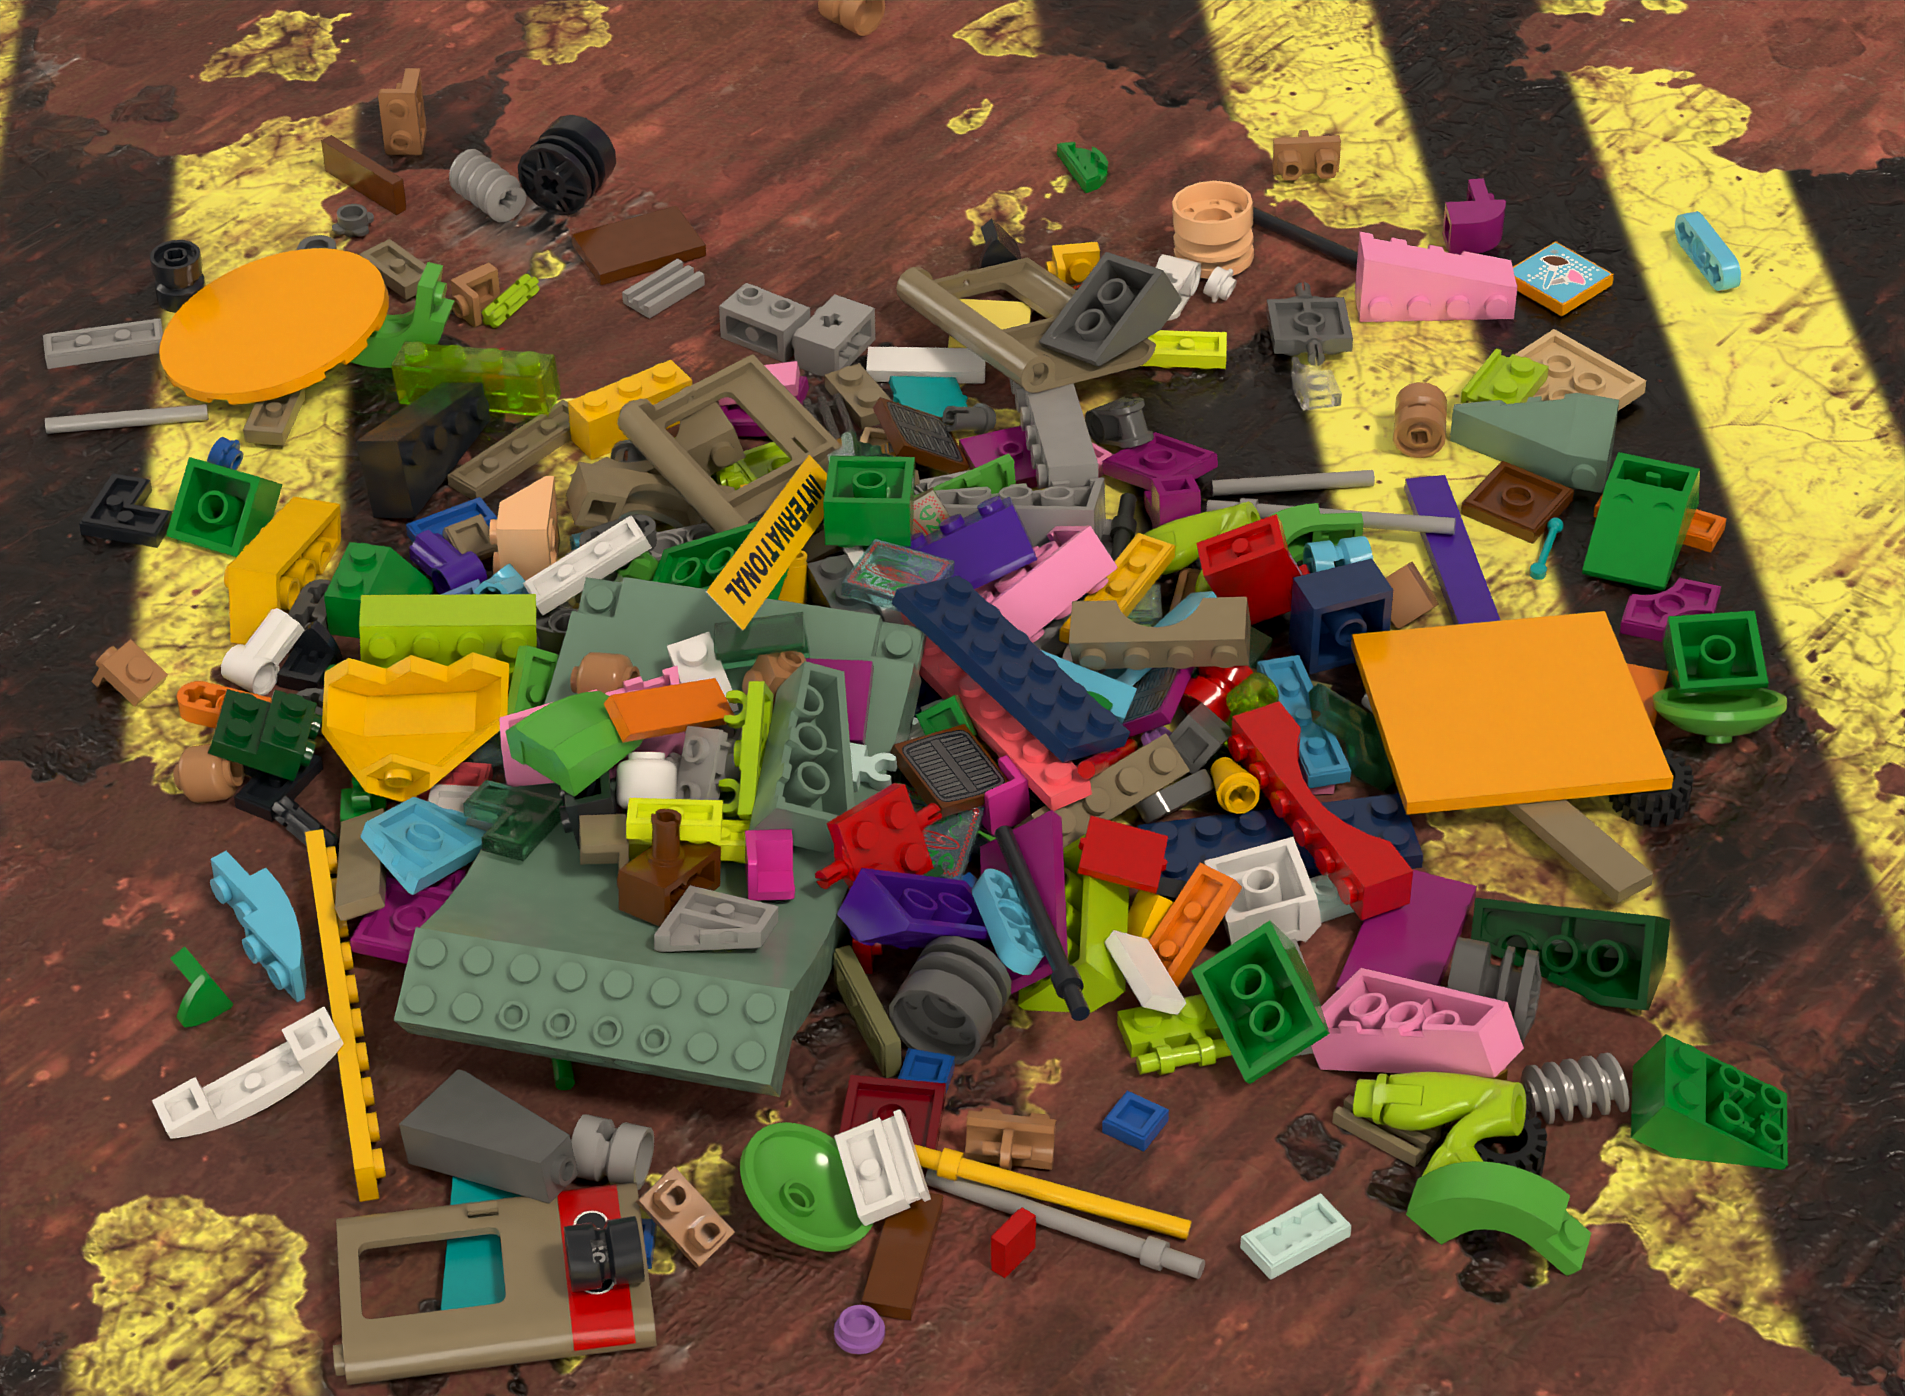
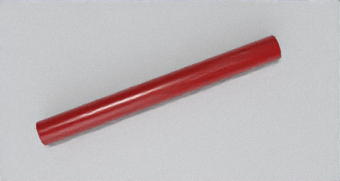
[1077,738,1138,779]

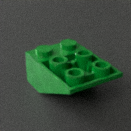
[1582,452,1700,591]
[1630,1034,1788,1170]

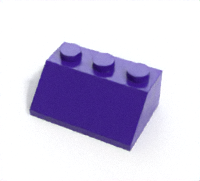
[895,496,1037,589]
[837,868,993,949]

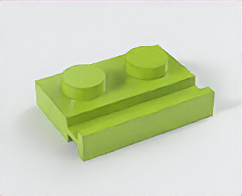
[1461,348,1549,404]

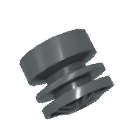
[889,936,1011,1064]
[1447,937,1542,1046]

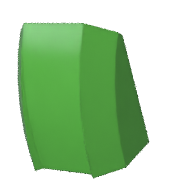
[505,691,643,797]

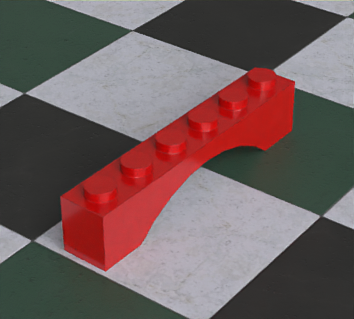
[1228,701,1413,921]

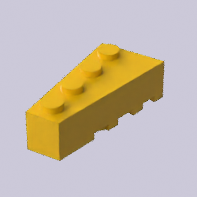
[224,497,341,645]

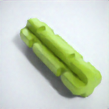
[482,274,539,328]

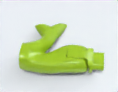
[1144,501,1261,592]
[1353,1071,1526,1176]

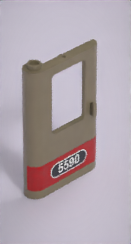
[333,1182,657,1385]

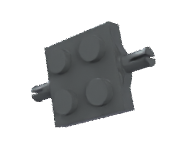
[1266,282,1353,366]

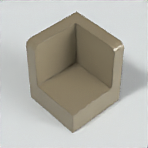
[579,814,629,870]

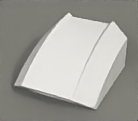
[1204,837,1322,945]

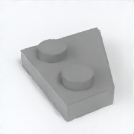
[654,885,779,952]

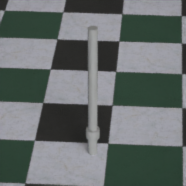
[1206,498,1456,535]
[925,1169,1205,1279]

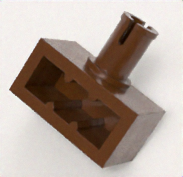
[617,809,721,927]

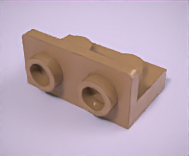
[378,68,427,155]

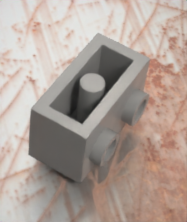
[719,283,810,363]

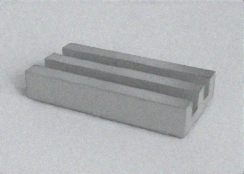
[622,259,705,319]

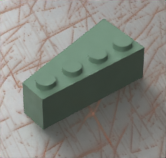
[749,661,855,854]

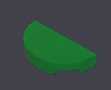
[1057,142,1108,193]

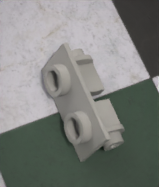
[676,726,731,800]

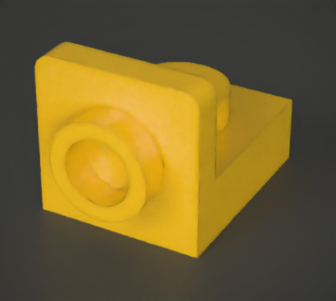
[1045,242,1100,285]

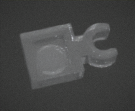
[1291,357,1342,411]

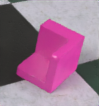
[971,755,1031,835]
[745,829,795,901]

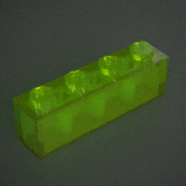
[391,341,561,417]

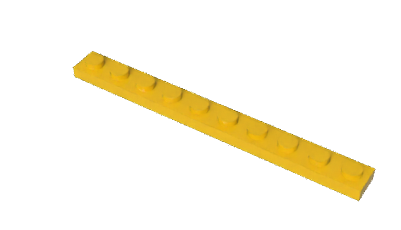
[305,829,386,1202]

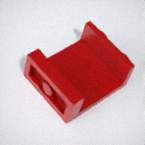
[1196,514,1310,625]

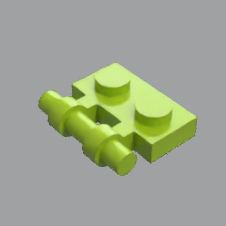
[1117,994,1232,1075]

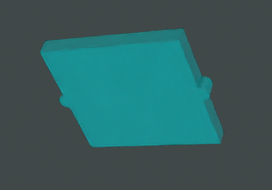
[889,376,968,418]

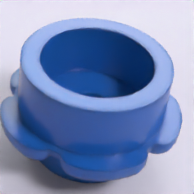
[207,437,244,470]

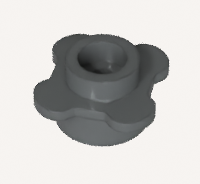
[332,204,374,237]

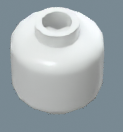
[616,752,677,809]

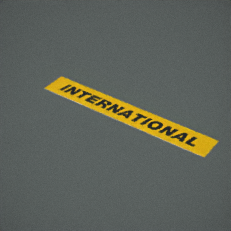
[706,455,827,631]

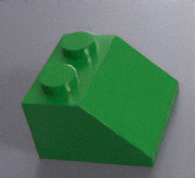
[823,456,915,549]
[166,457,283,557]
[324,542,435,638]
[1663,611,1769,694]

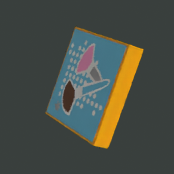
[1513,241,1614,316]

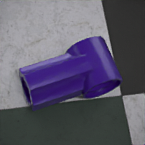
[409,529,487,595]

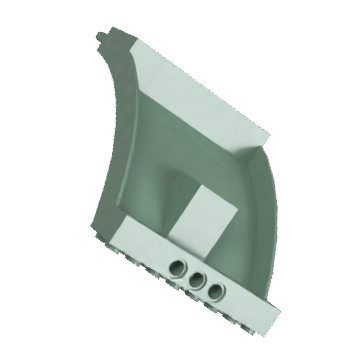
[394,577,927,1097]

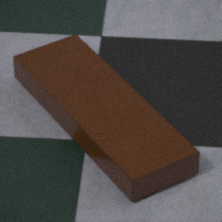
[321,135,407,215]
[861,1193,943,1321]

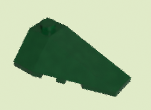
[1471,898,1670,1011]

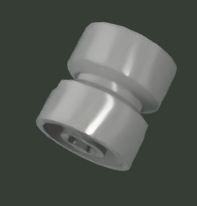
[571,1114,654,1190]

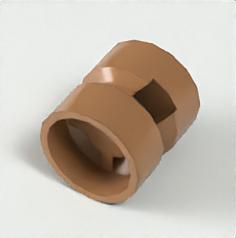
[818,0,885,36]
[1393,382,1447,458]

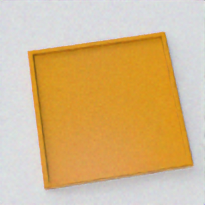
[1351,611,1673,815]

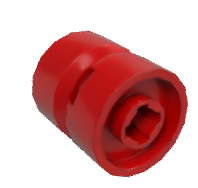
[1179,666,1258,723]

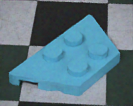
[361,797,491,895]

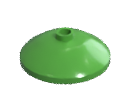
[1653,687,1787,744]
[740,1122,873,1252]

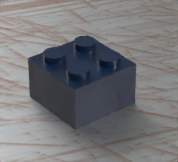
[1288,559,1394,674]

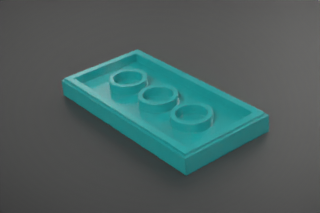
[441,1176,521,1310]

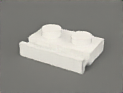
[834,1109,931,1226]

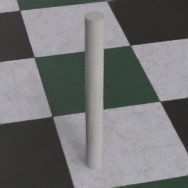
[45,404,209,434]
[1211,470,1375,497]

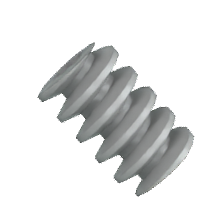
[449,149,527,222]
[1520,1053,1629,1124]

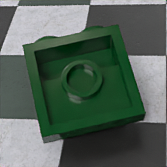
[208,689,322,781]

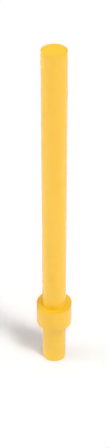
[914,1144,1192,1240]

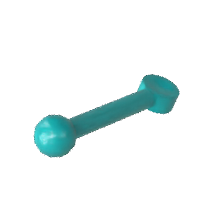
[1530,518,1564,580]

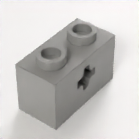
[792,294,875,377]

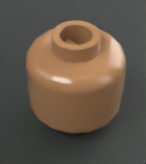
[570,652,640,694]
[173,744,244,804]

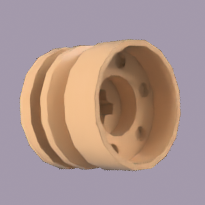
[1172,181,1254,279]

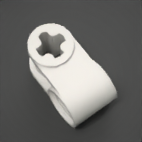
[1155,254,1201,321]

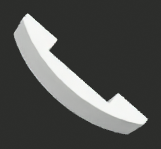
[152,1007,344,1138]

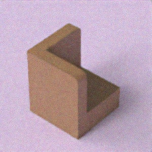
[1386,561,1439,628]

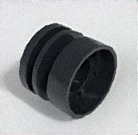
[518,115,616,215]

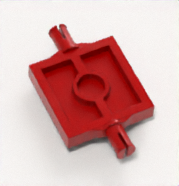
[815,783,942,889]

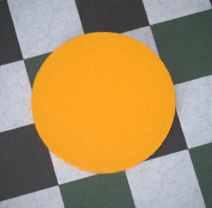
[159,248,389,405]

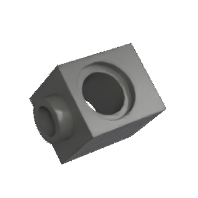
[1169,702,1232,774]

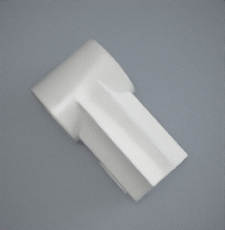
[221,608,304,696]

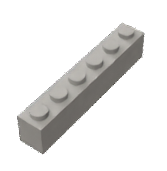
[1010,379,1098,489]

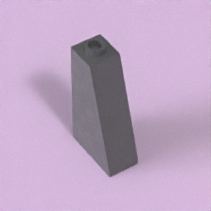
[399,1069,579,1204]

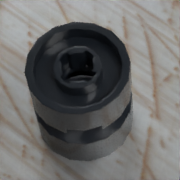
[150,240,206,313]
[564,1216,645,1292]

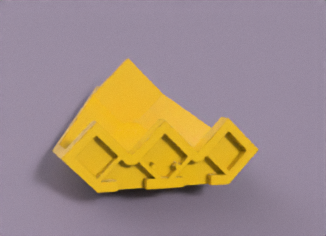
[321,652,509,802]

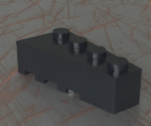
[356,382,490,518]

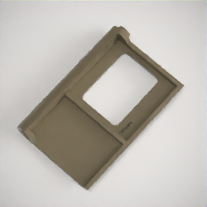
[896,257,1156,393]
[617,354,851,563]

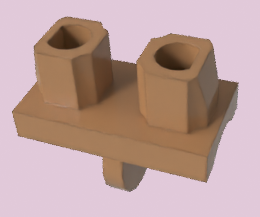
[1271,130,1341,180]
[965,1108,1056,1171]
[635,1166,735,1268]

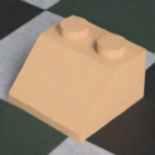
[489,476,560,581]

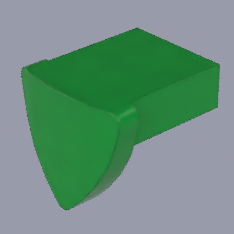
[170,946,233,1027]

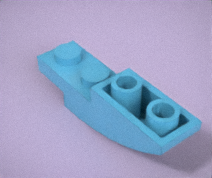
[210,851,307,1002]

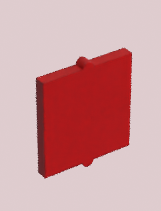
[1077,815,1168,894]

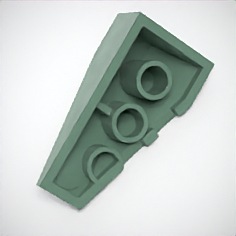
[1450,393,1620,493]

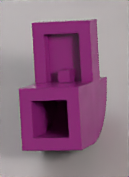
[1442,178,1506,255]
[1144,474,1201,529]

